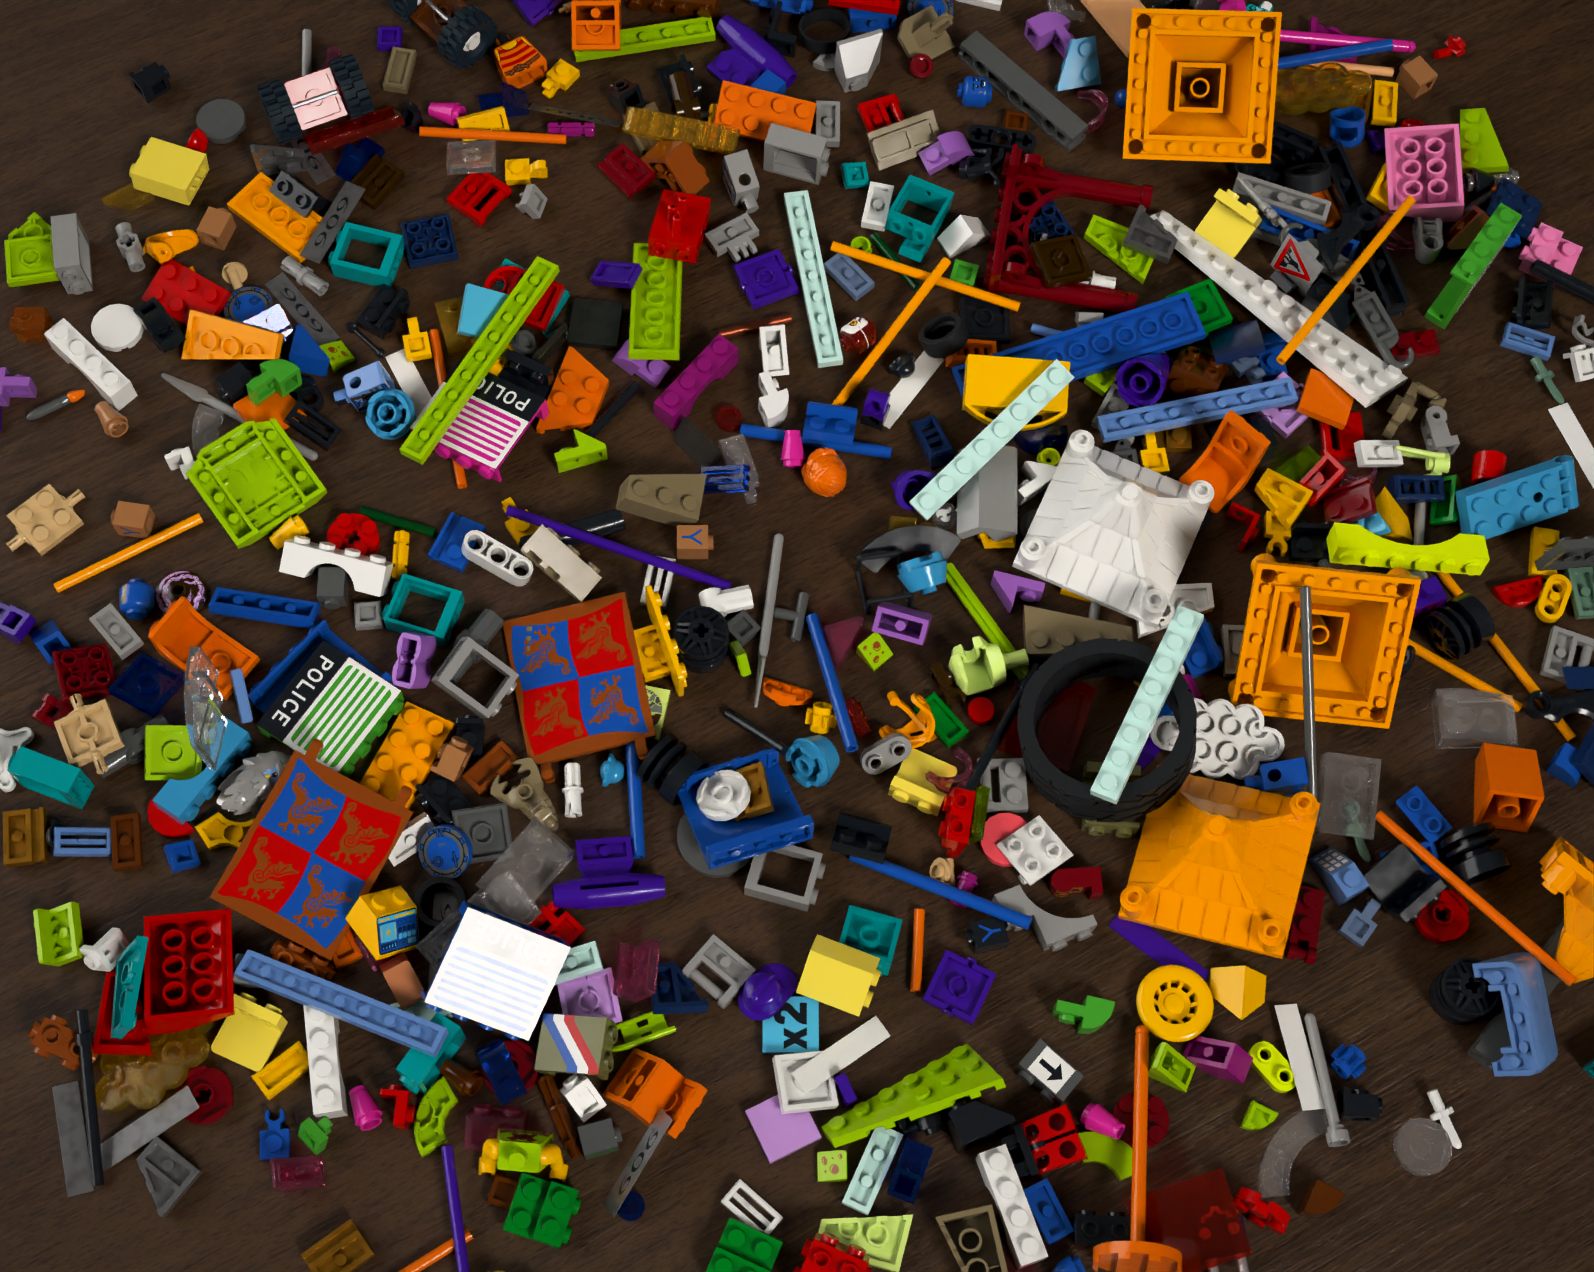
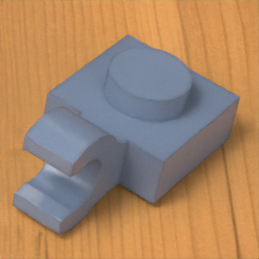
[1228,357,1266,385]
[1338,898,1381,948]

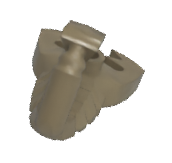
[1381,381,1447,440]
[490,758,559,831]

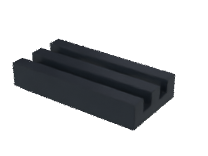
[283,400,342,451]

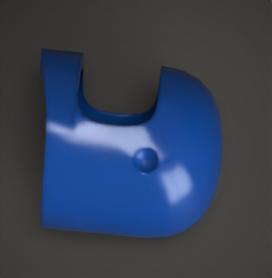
[1329,106,1366,148]

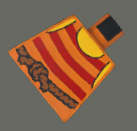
[493,34,548,94]

